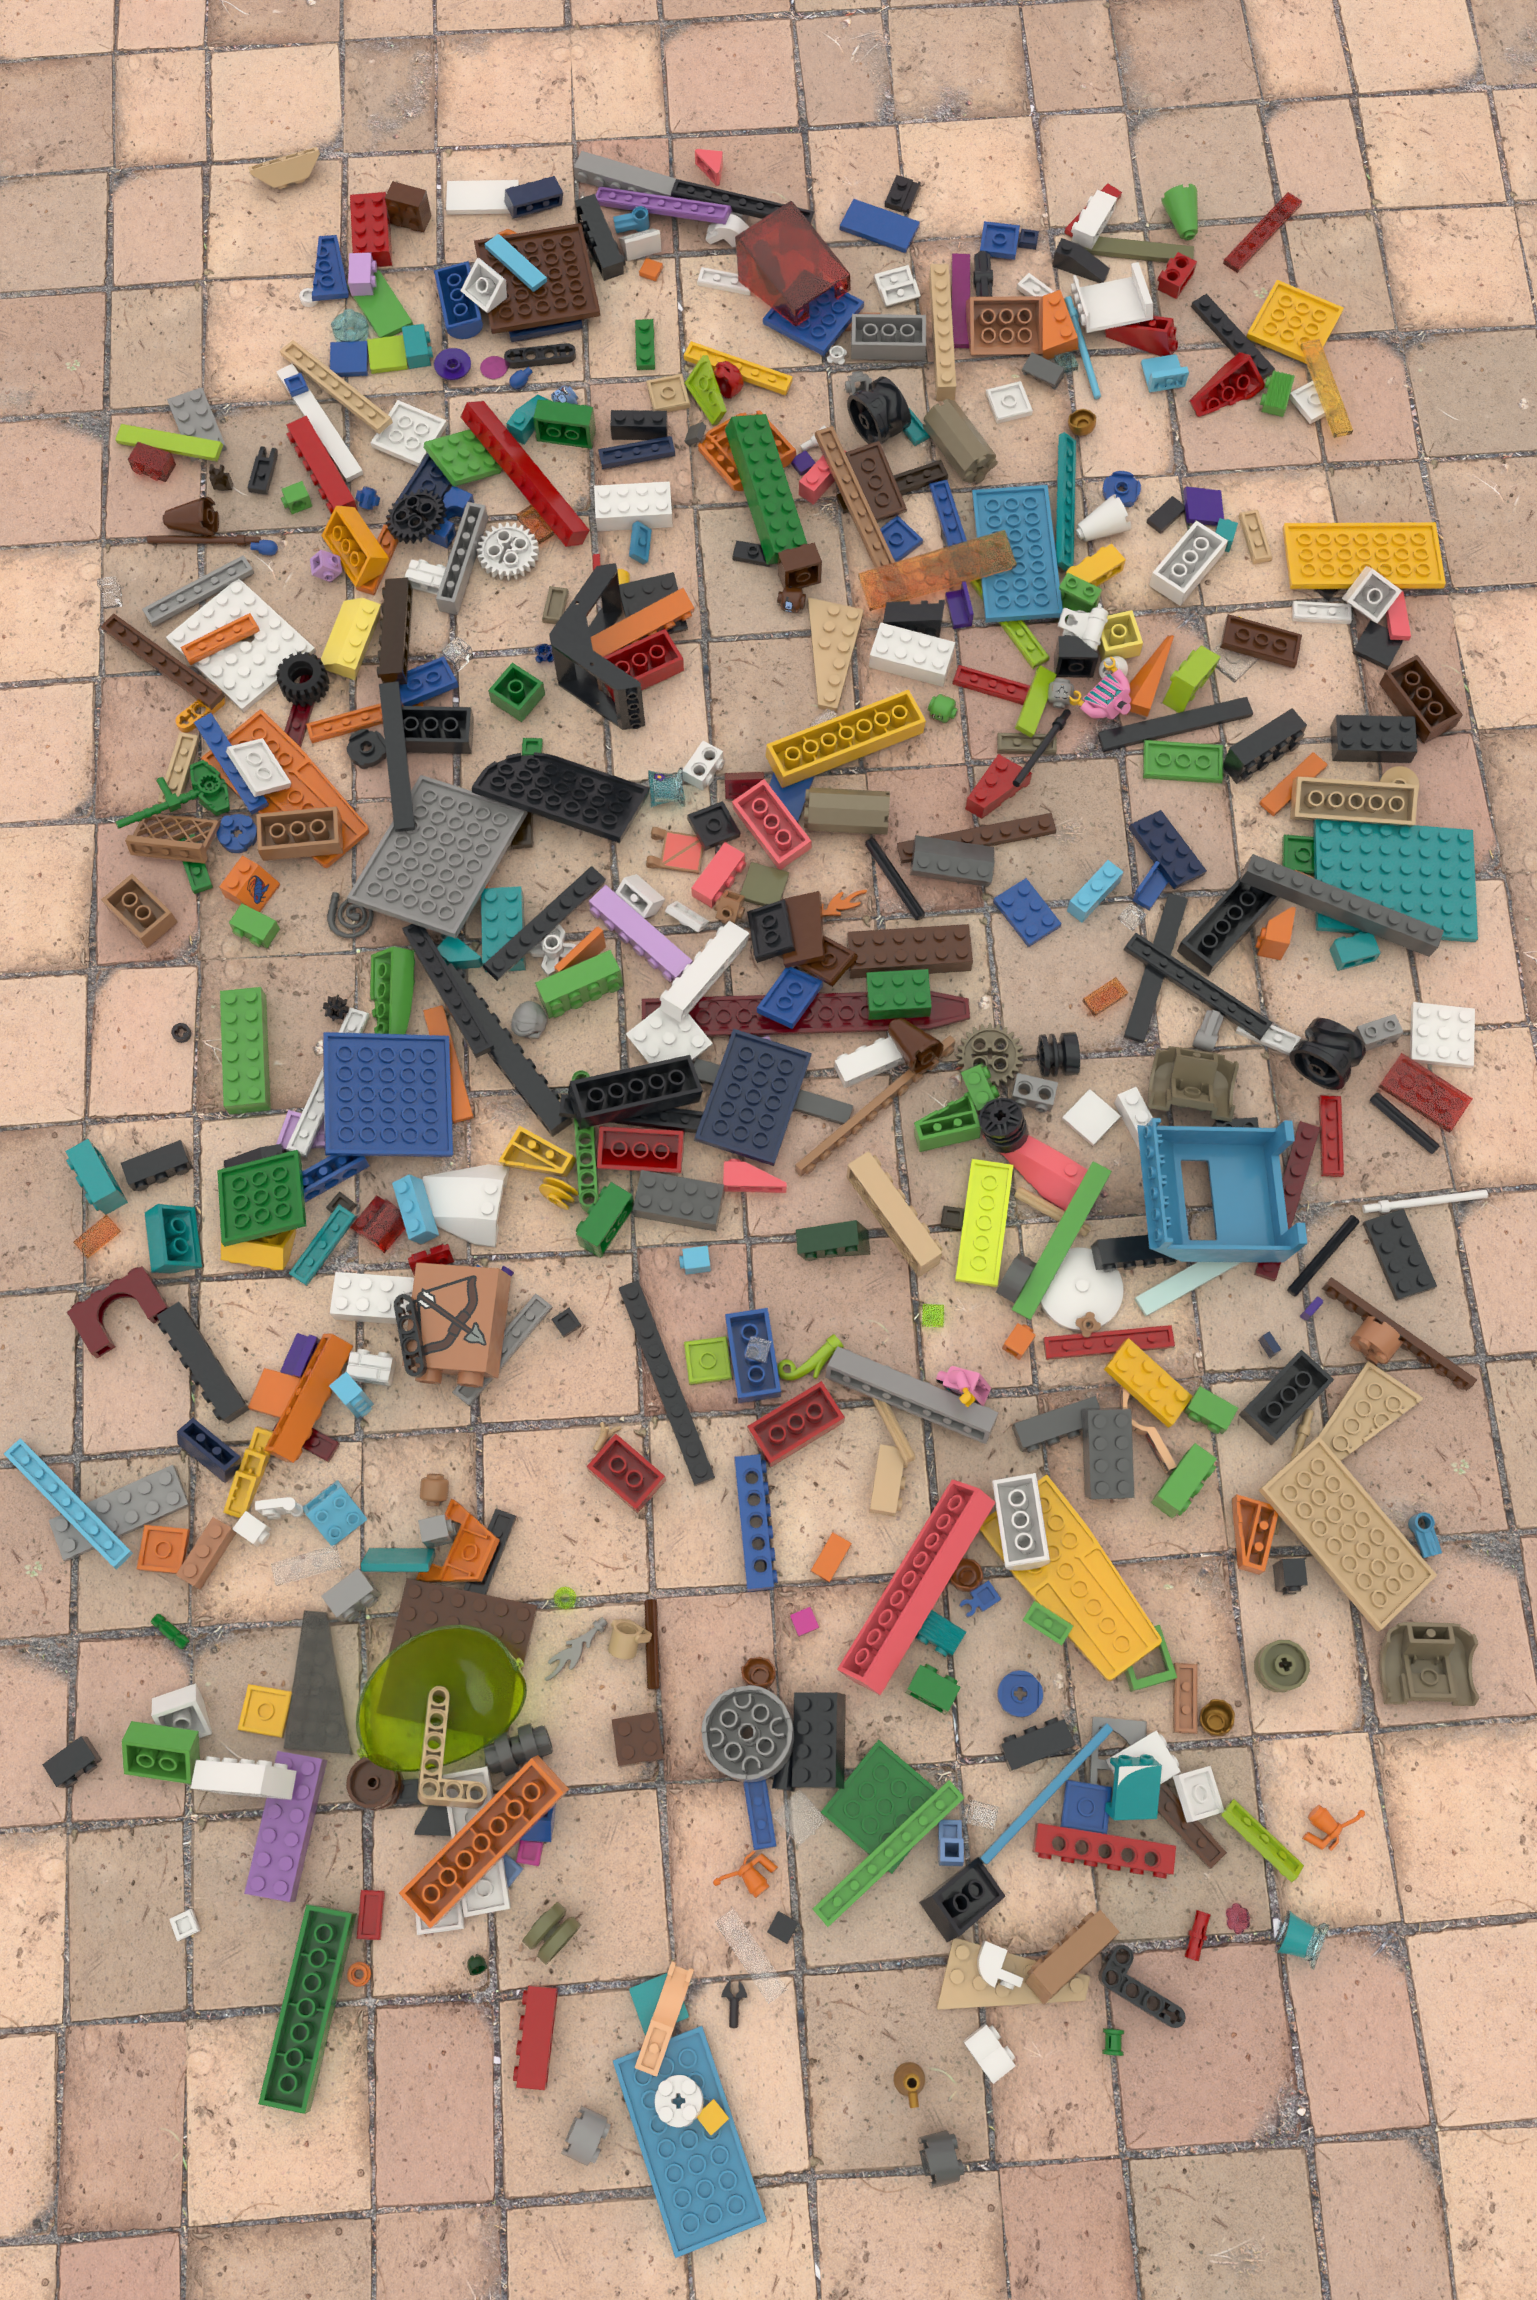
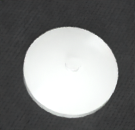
[1040,1247,1123,1332]

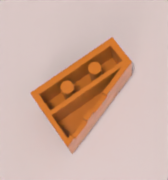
[1043,290,1078,360]
[1232,1494,1278,1575]

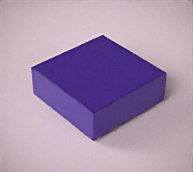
[791,450,816,476]
[1300,1296,1323,1321]

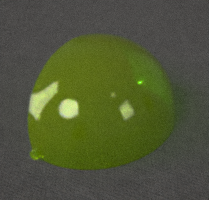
[356,1625,527,1772]

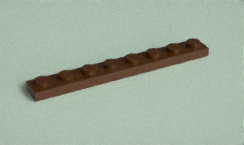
[100,614,225,710]
[897,813,1056,864]
[1322,1277,1477,1391]

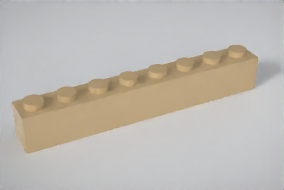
[929,264,956,401]

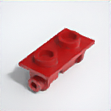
[408,1243,454,1276]

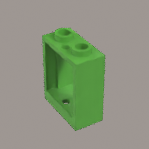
[1124,1622,1177,1692]

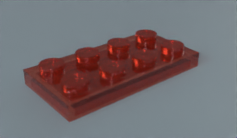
[1378,1053,1473,1133]

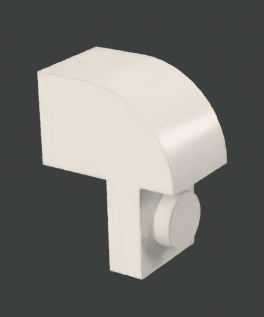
[706,214,750,247]
[977,1940,1023,1990]

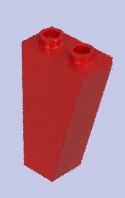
[1105,316,1178,356]

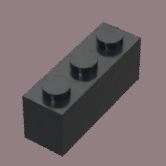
[610,410,668,440]
[121,1140,193,1191]
[999,1717,1075,1772]

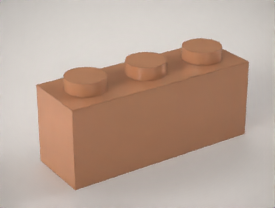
[176,1517,237,1590]

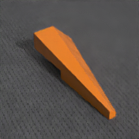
[1125,635,1174,717]

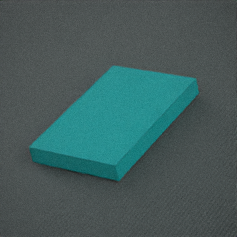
[361,1548,435,1572]

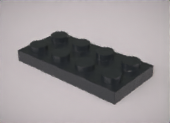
[1363,1209,1437,1301]

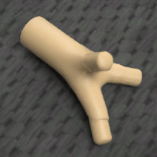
[593,1422,621,1452]

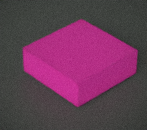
[790,1607,819,1637]
[516,1840,544,1866]

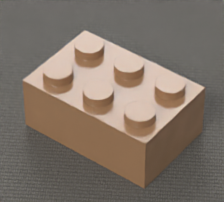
[101,874,178,948]

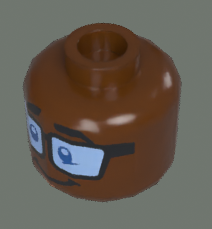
[777,586,806,613]

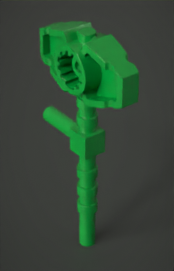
[115,760,230,829]

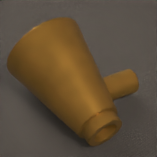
[894,2062,925,2108]

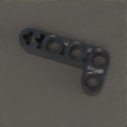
[1098,1945,1186,2028]

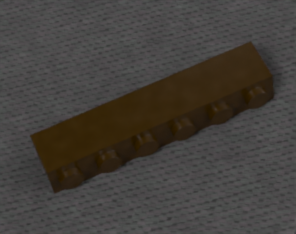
[377,577,413,685]

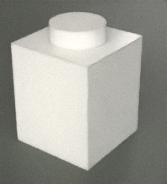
[232,1511,271,1547]

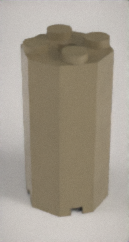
[923,399,998,483]
[804,787,890,835]

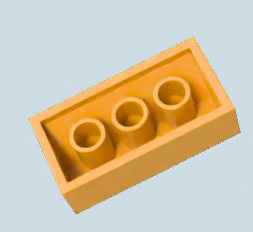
[321,506,389,587]

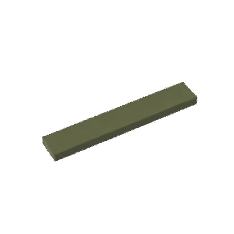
[1084,236,1194,263]

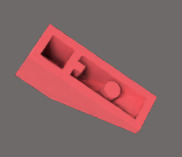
[723,1159,787,1193]

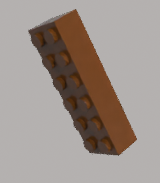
[847,924,973,979]

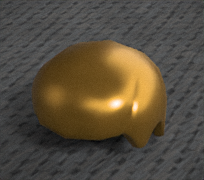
[1068,409,1096,436]
[1200,1699,1235,1736]

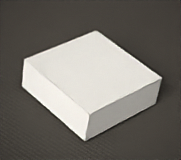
[169,1909,201,1941]

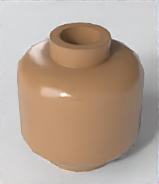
[419,1473,449,1506]

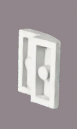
[873,265,921,307]

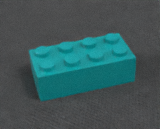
[481,886,526,973]

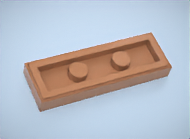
[1173,1663,1197,1734]

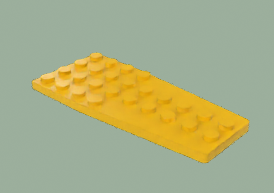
[979,1475,1162,1681]

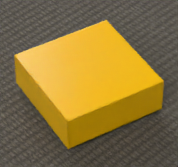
[697,2099,729,2135]

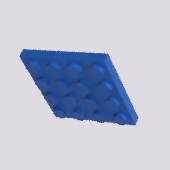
[763,270,864,356]

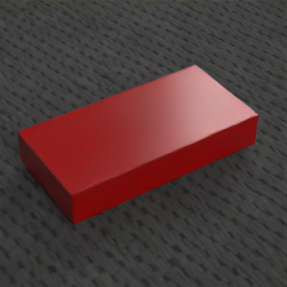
[356,1890,385,1940]

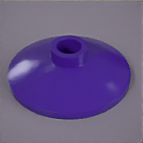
[434,348,471,380]

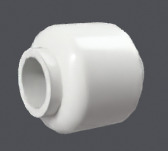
[1099,656,1128,679]

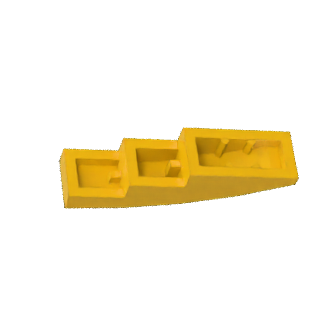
[223,1426,273,1518]

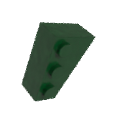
[796,1220,870,1261]

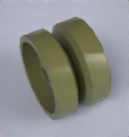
[1254,1640,1310,1693]
[522,1902,581,1965]

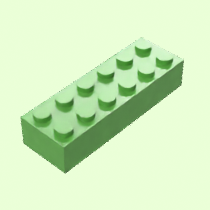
[220,987,271,1115]

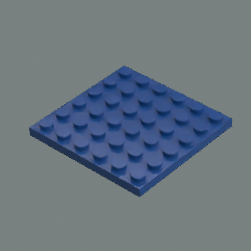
[323,1032,453,1157]

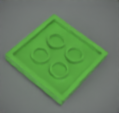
[423,429,502,487]

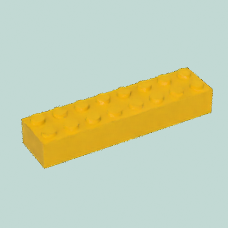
[765,689,926,788]

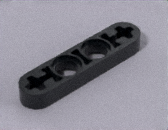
[504,343,576,369]
[394,1294,427,1378]

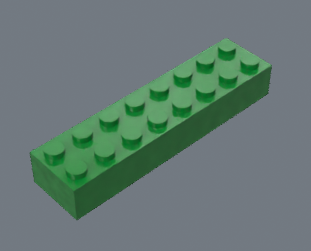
[725,414,807,565]
[258,1904,357,2114]

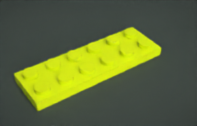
[955,1159,1013,1287]

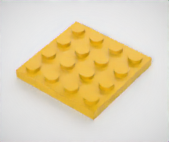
[1246,280,1344,367]

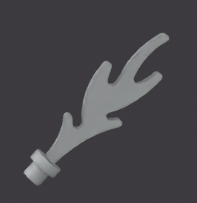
[545,1617,608,1681]

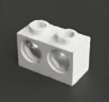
[682,741,725,791]

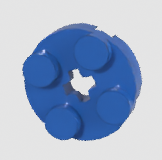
[1102,471,1141,507]
[217,814,257,853]
[997,1670,1043,1717]

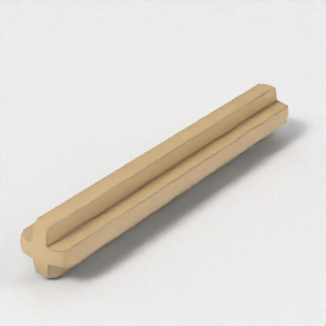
[1014,1187,1091,1237]
[871,1397,915,1463]

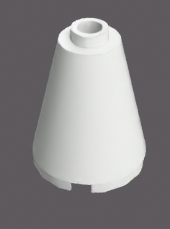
[1076,494,1131,542]

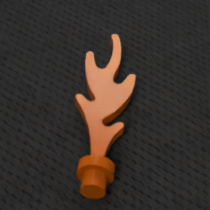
[822,890,867,917]

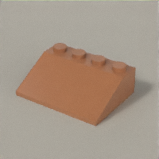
[966,296,1043,355]

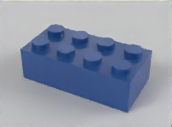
[725,1308,781,1404]

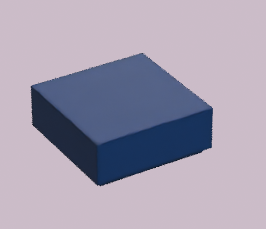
[284,373,309,397]

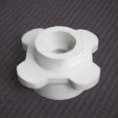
[827,346,847,365]

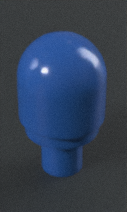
[509,367,533,389]
[250,539,278,556]

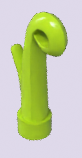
[777,1334,844,1381]

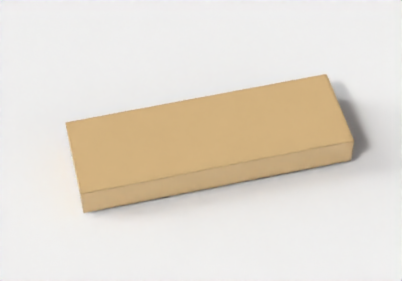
[1238,509,1273,564]

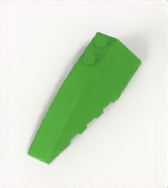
[370,946,415,1034]

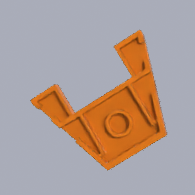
[416,1499,500,1582]

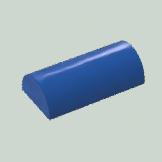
[434,261,483,339]

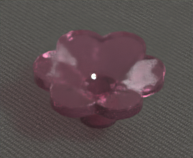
[1226,1903,1250,1934]

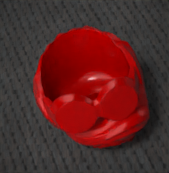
[713,361,744,399]

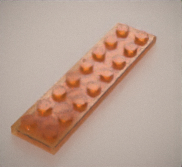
[858,530,1017,611]

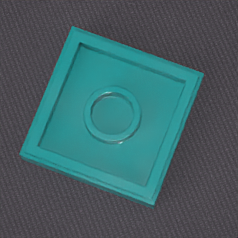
[629,1972,689,2036]

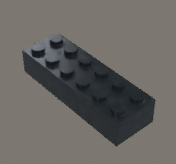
[1177,877,1280,976]
[568,1055,703,1129]

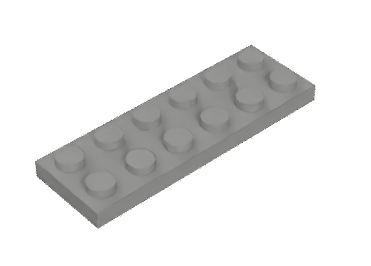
[48,1465,190,1562]

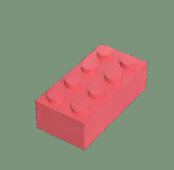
[732,779,812,870]

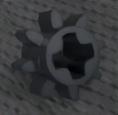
[323,994,349,1021]

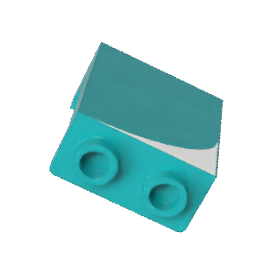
[1105,1754,1162,1821]

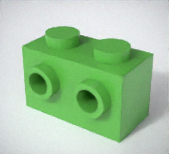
[961,1063,1000,1111]

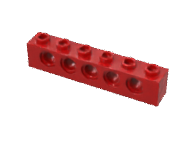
[1032,1823,1176,1879]

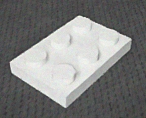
[226,738,291,797]

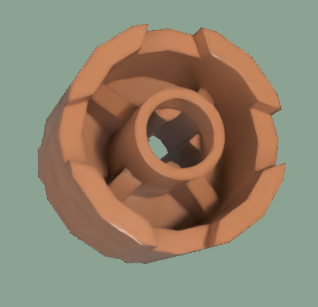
[1349,1316,1403,1366]

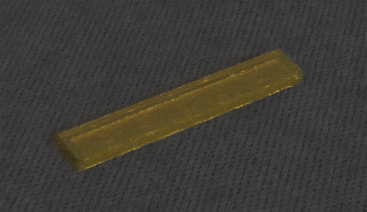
[1300,339,1353,438]

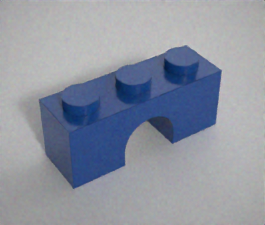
[427,486,474,548]

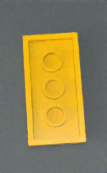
[1104,1338,1193,1428]

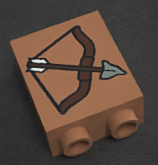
[402,1263,511,1388]

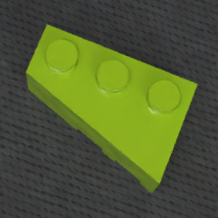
[1162,645,1221,713]

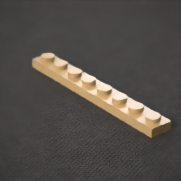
[280,340,393,434]

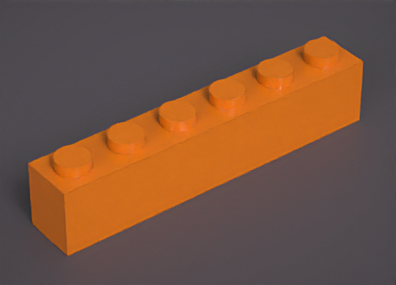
[590,588,695,666]
[264,1334,353,1463]

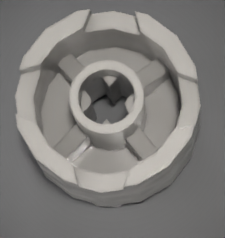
[561,2105,611,2166]

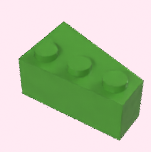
[914,1091,981,1152]

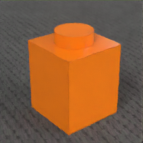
[1002,1323,1036,1360]

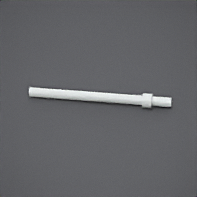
[1362,1190,1488,1213]

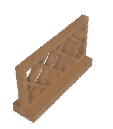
[125,814,220,863]

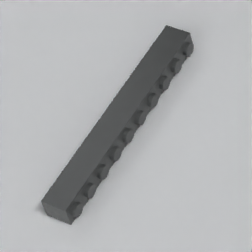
[1240,854,1444,957]

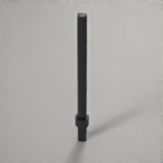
[1012,709,1071,787]

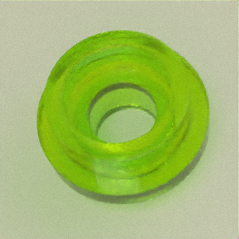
[554,1587,576,1609]

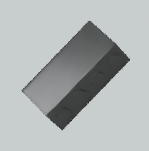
[910,835,995,887]

